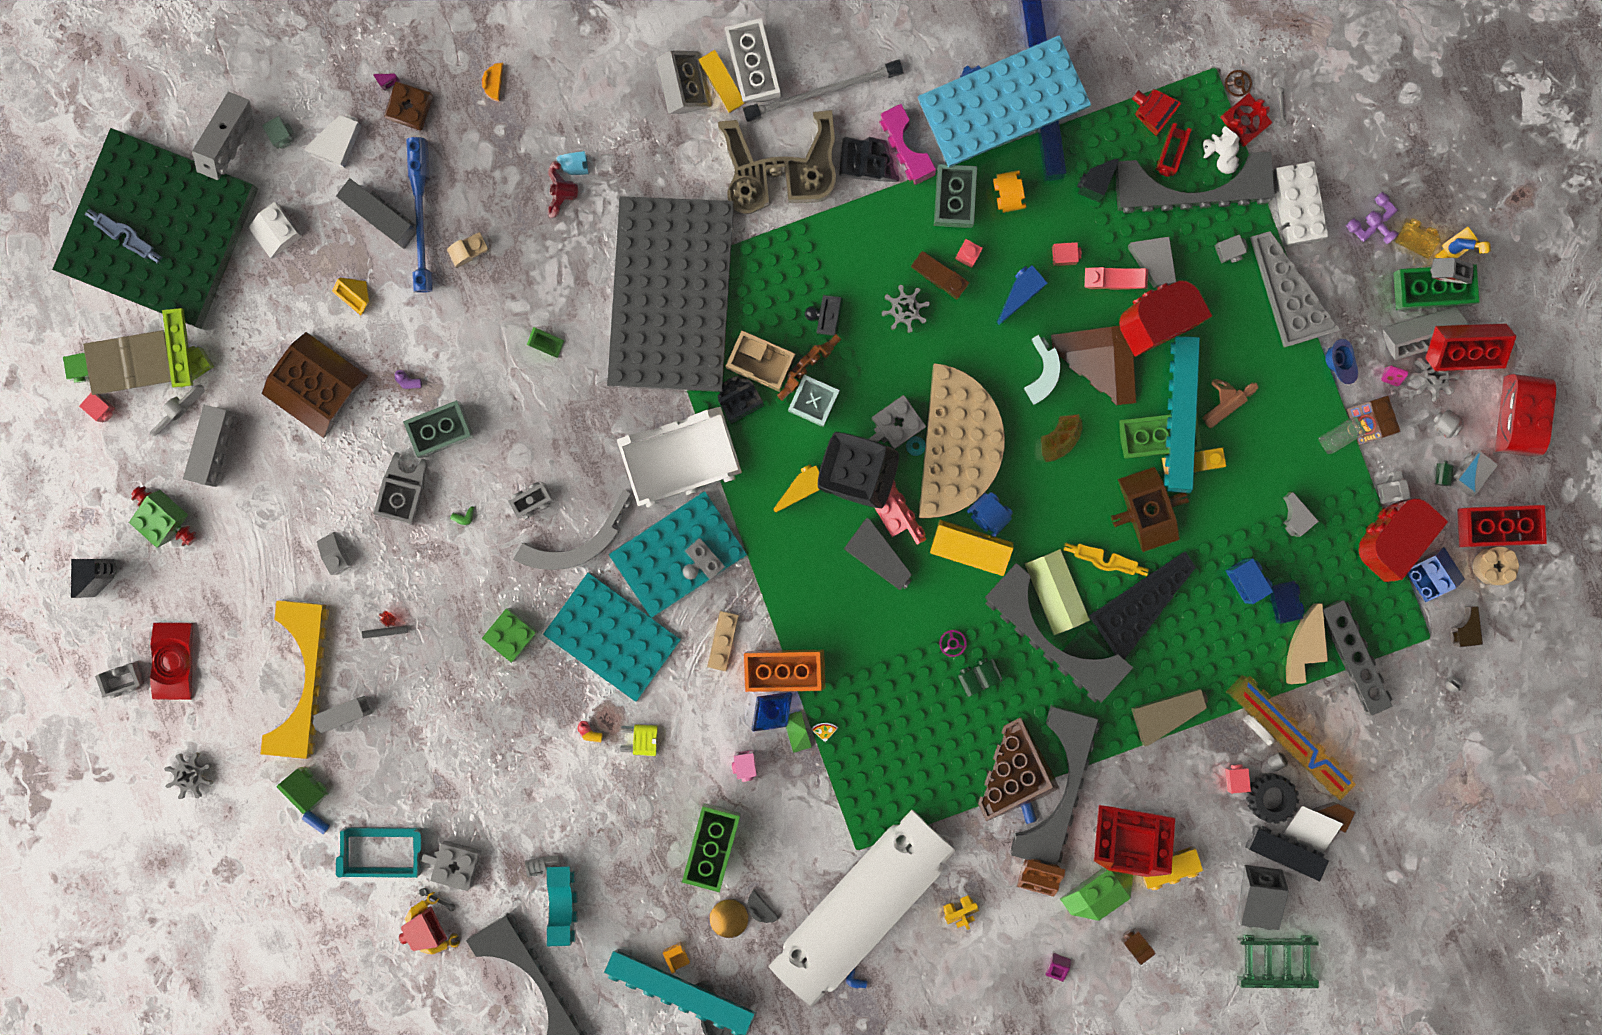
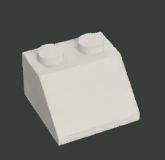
[248,202,302,259]

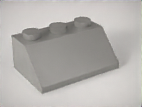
[656,51,711,114]

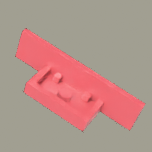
[874,481,927,545]

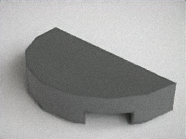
[748,889,780,923]

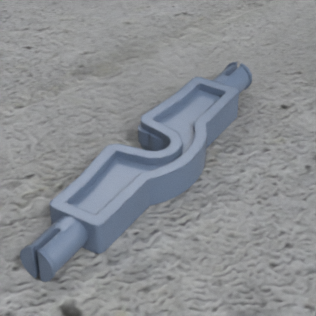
[85,209,162,264]

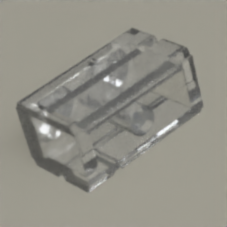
[1318,416,1366,454]

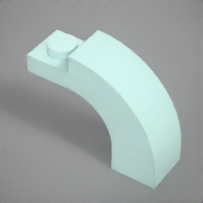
[1024,335,1060,405]

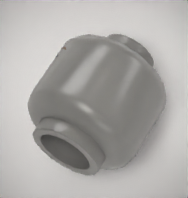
[1433,410,1464,438]

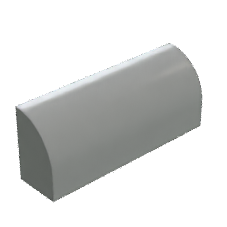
[1382,307,1469,360]

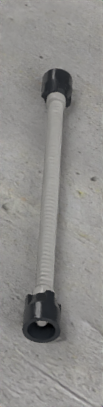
[743,59,904,122]

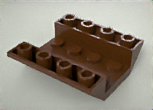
[261,332,369,438]

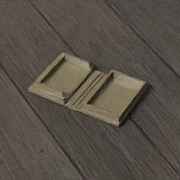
[83,330,171,395]

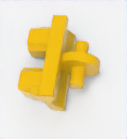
[943,895,979,930]

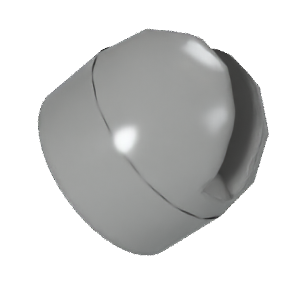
[1445,677,1463,692]

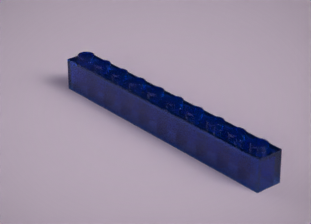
[1019,0,1066,181]

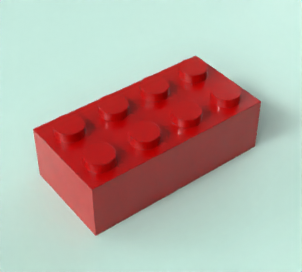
[1425,323,1517,371]

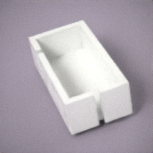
[1273,161,1328,247]

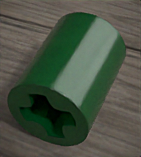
[1435,460,1454,486]

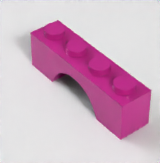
[879,104,936,185]

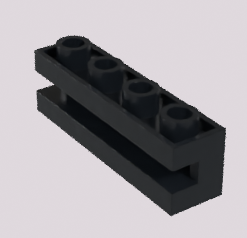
[1245,825,1329,882]

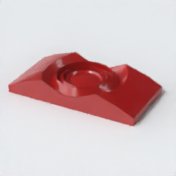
[150,623,193,700]

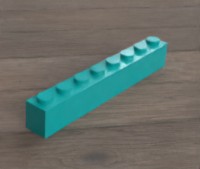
[1164,336,1200,493]
[604,950,757,1035]

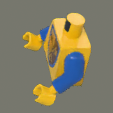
[1435,227,1491,258]

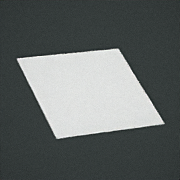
[1283,806,1343,853]

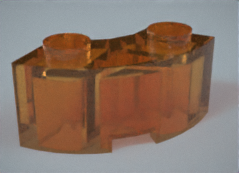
[1041,415,1082,462]

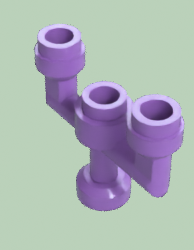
[1345,191,1399,244]

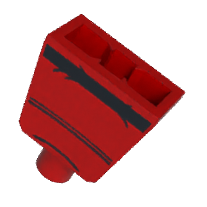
[1132,89,1181,136]

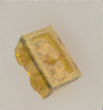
[1394,218,1441,259]

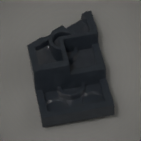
[839,137,899,182]

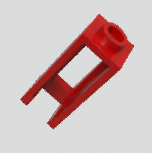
[1155,123,1191,177]

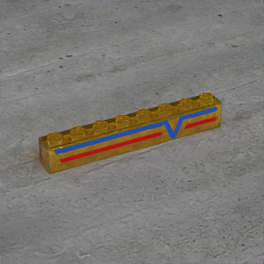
[1226,675,1356,801]

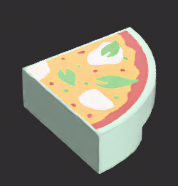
[811,723,838,742]

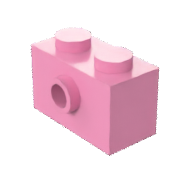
[732,750,757,782]

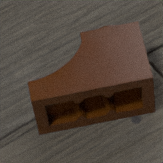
[1121,928,1156,965]

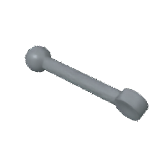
[1277,87,1287,127]

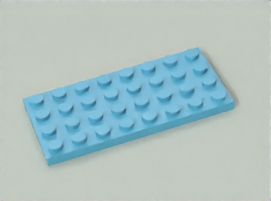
[918,35,1091,168]

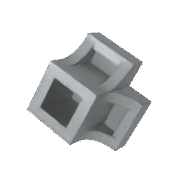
[1376,470,1411,504]

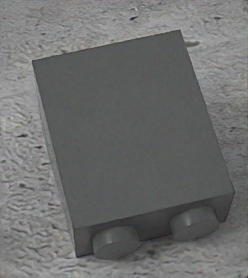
[1238,865,1289,930]

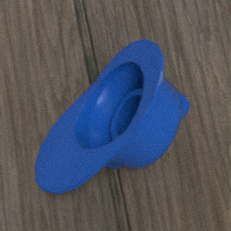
[1325,339,1358,384]

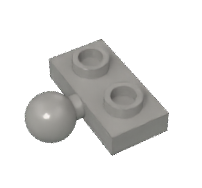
[683,538,725,580]

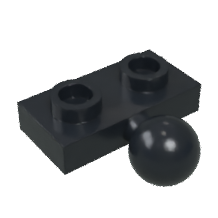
[805,295,843,336]

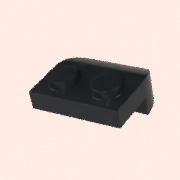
[718,376,765,424]

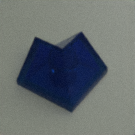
[751,692,793,732]

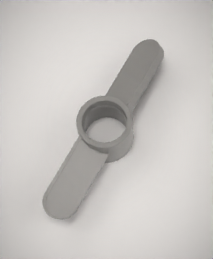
[150,384,205,437]

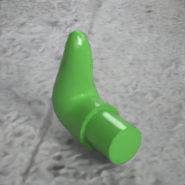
[450,506,474,525]

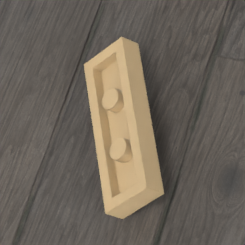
[707,611,739,671]

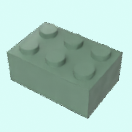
[934,164,977,228]
[403,400,475,458]

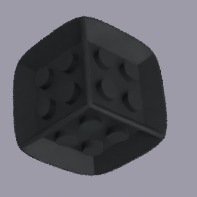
[818,432,899,509]

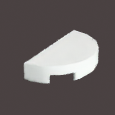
[1243,714,1275,746]

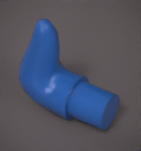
[846,968,867,989]

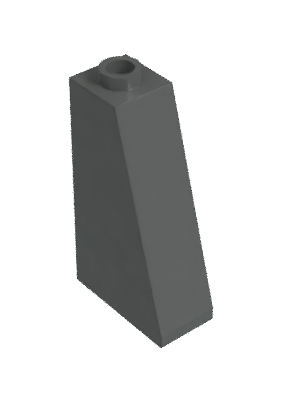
[844,518,912,590]

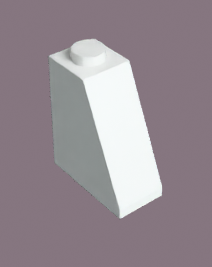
[305,114,361,168]

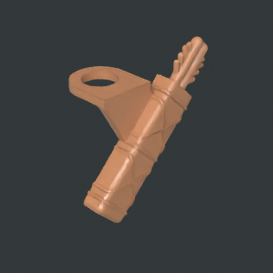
[1203,379,1258,428]

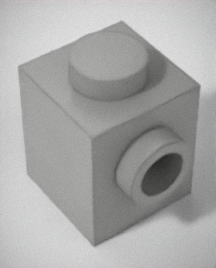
[1215,234,1247,264]

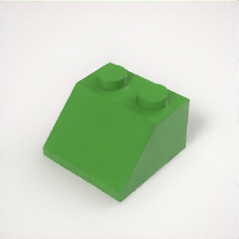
[276,767,329,814]

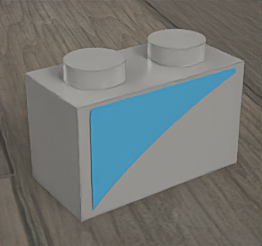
[1452,451,1498,496]

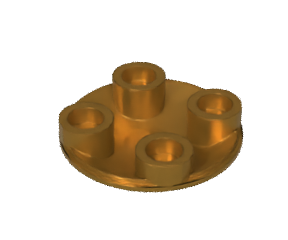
[710,899,748,938]

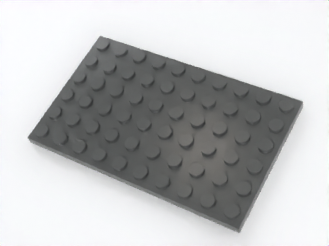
[607,196,734,392]

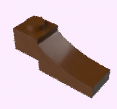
[911,251,969,300]

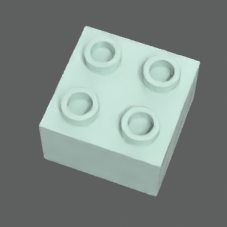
[788,375,839,427]

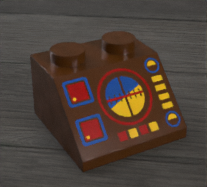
[1346,395,1401,445]

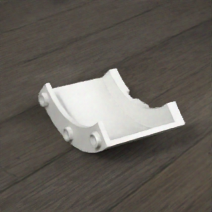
[617,407,742,507]

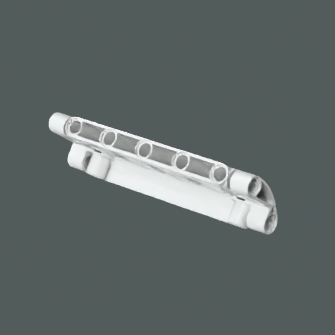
[769,810,956,1007]

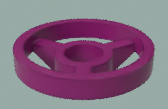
[939,630,966,657]

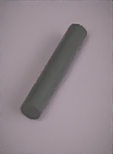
[362,625,408,639]

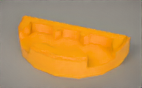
[482,63,504,102]

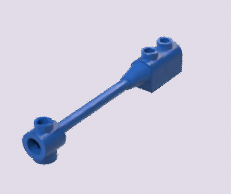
[406,137,433,293]

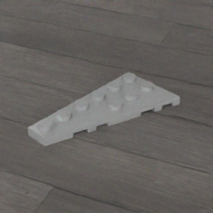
[1250,231,1340,348]

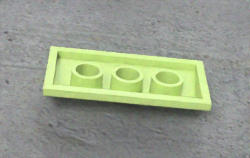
[1025,549,1089,635]

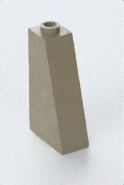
[1131,688,1208,747]

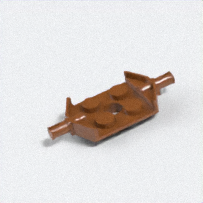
[777,334,841,401]

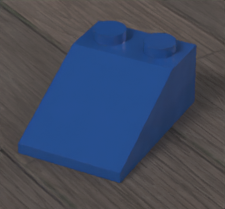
[997,266,1047,325]

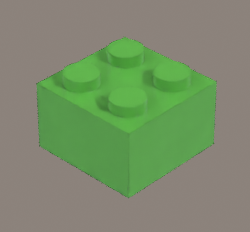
[482,608,539,663]

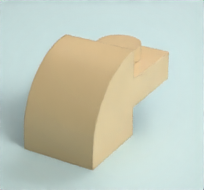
[447,232,489,268]

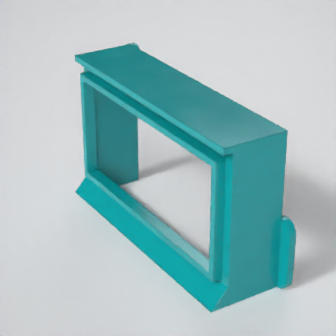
[336,827,421,878]

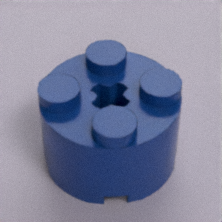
[967,492,1013,537]

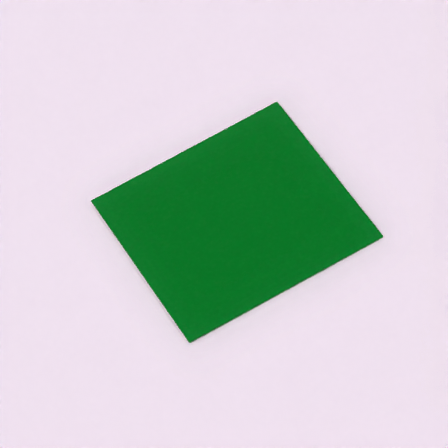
[687,68,1430,850]

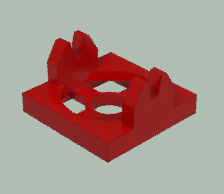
[1220,93,1273,147]

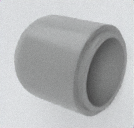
[1268,752,1288,771]

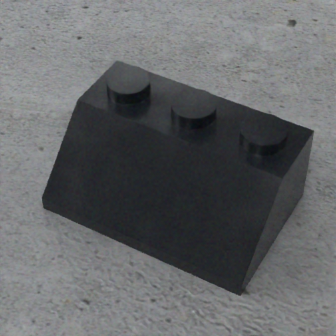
[71,559,117,598]

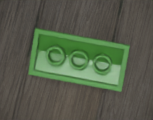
[1119,413,1202,459]

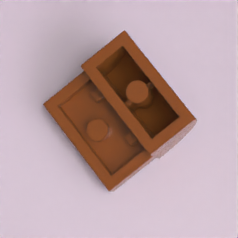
[1017,859,1065,897]

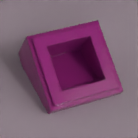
[373,73,400,90]
[1045,953,1071,982]

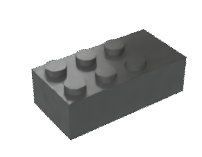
[336,178,416,249]

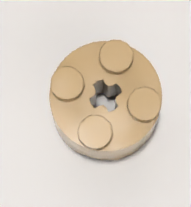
[1473,547,1519,585]

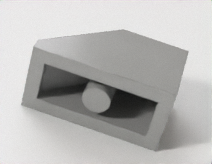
[317,532,352,575]

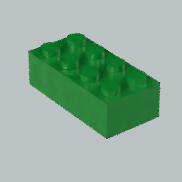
[1393,264,1480,310]

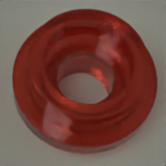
[378,610,397,628]

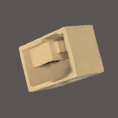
[726,331,795,392]

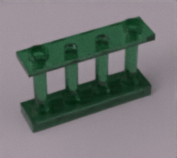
[1237,935,1319,988]

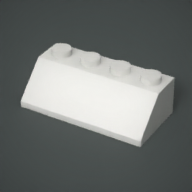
[724,18,780,102]

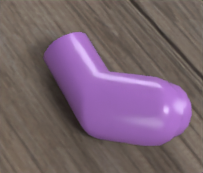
[395,370,422,389]

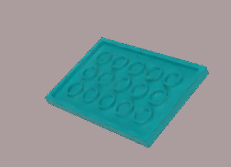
[608,491,747,618]
[543,572,681,702]

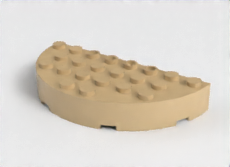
[919,363,1004,518]

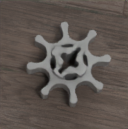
[882,285,929,333]
[1409,358,1460,401]
[164,752,213,799]

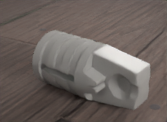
[525,856,561,878]

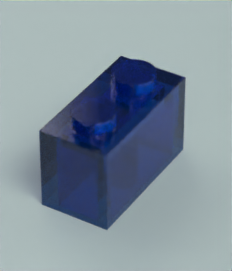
[1270,581,1305,624]

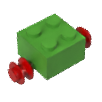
[128,486,196,548]

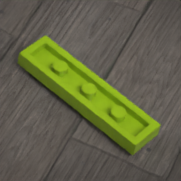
[162,308,193,388]

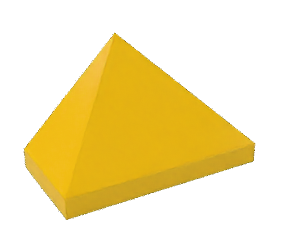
[332,277,369,315]

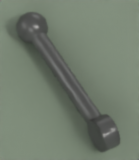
[419,888,455,911]

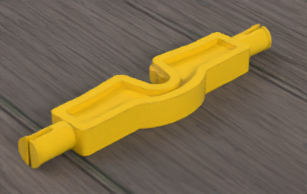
[1064,543,1149,576]

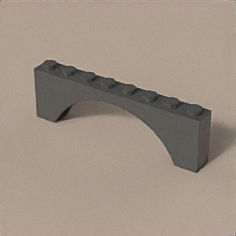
[1115,152,1274,213]
[985,563,1133,703]
[1010,705,1100,865]
[466,913,588,1035]

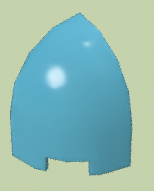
[556,151,589,175]

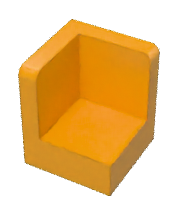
[663,942,690,974]

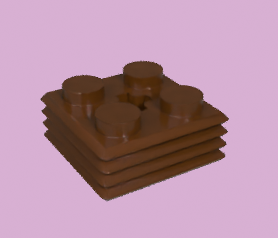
[384,81,433,131]

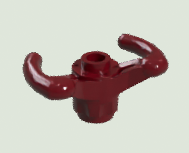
[547,161,578,219]

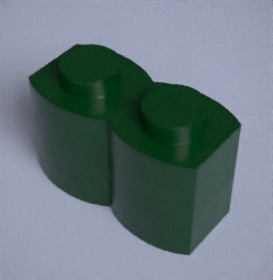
[957,657,1003,697]

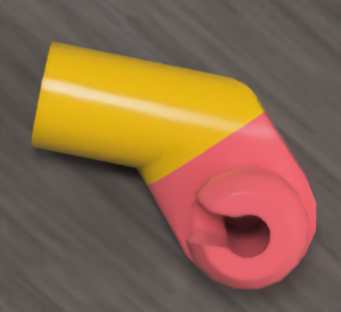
[577,721,603,743]

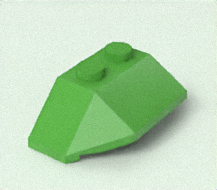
[1060,867,1133,921]

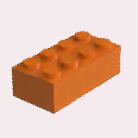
[744,649,825,692]

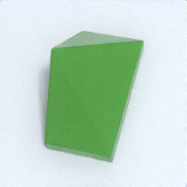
[527,327,564,358]
[783,710,812,753]

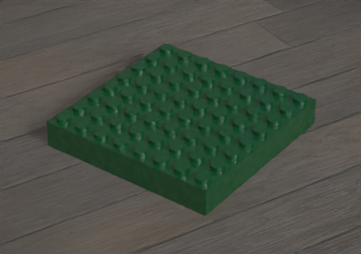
[52,128,259,329]

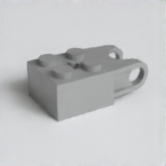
[373,452,426,526]

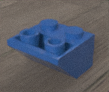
[1407,547,1465,602]

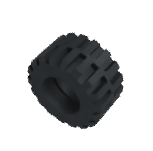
[1246,773,1300,824]

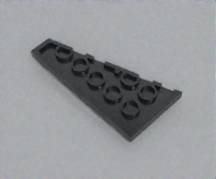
[1088,551,1196,660]

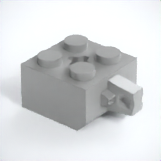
[869,395,926,449]
[421,841,481,891]

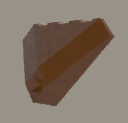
[1051,326,1136,405]
[978,717,1060,821]

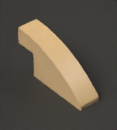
[1286,603,1328,684]

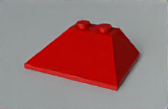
[1094,805,1175,877]

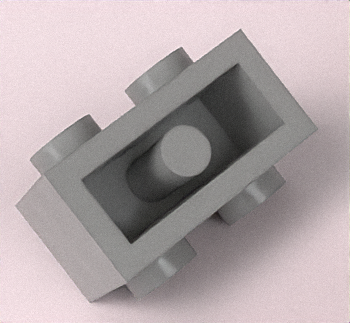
[508,482,554,520]

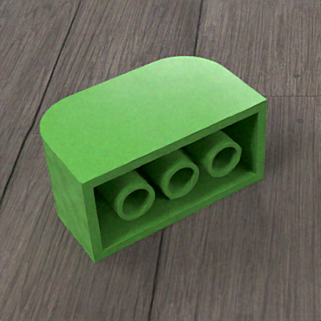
[682,803,741,893]

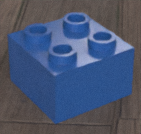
[1225,559,1273,604]

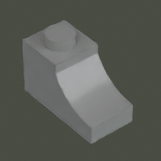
[1283,492,1318,537]

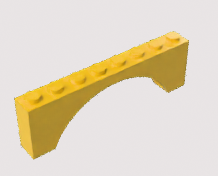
[260,600,329,759]

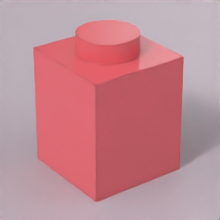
[955,239,983,268]
[1052,243,1081,266]
[79,393,115,423]
[1225,764,1251,794]

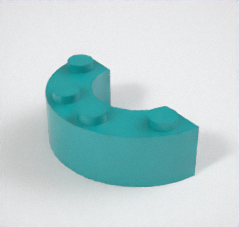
[547,866,578,947]

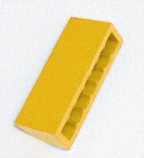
[930,520,1013,576]

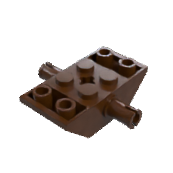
[1111,467,1189,552]

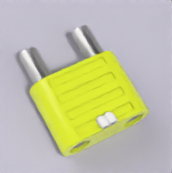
[620,724,658,756]

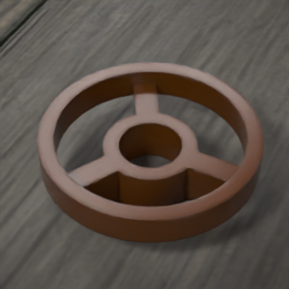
[1225,70,1252,97]

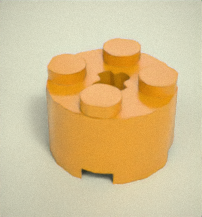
[993,170,1026,213]

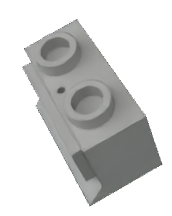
[95,661,144,699]

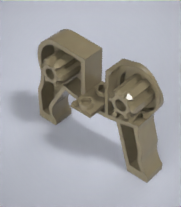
[718,110,836,214]

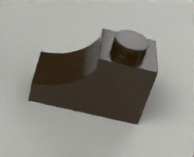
[1450,606,1483,647]

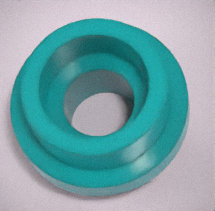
[906,436,926,456]

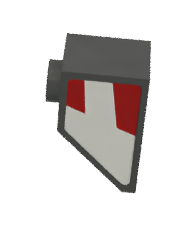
[1431,258,1473,284]

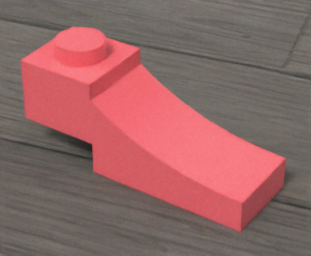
[1085,267,1148,290]

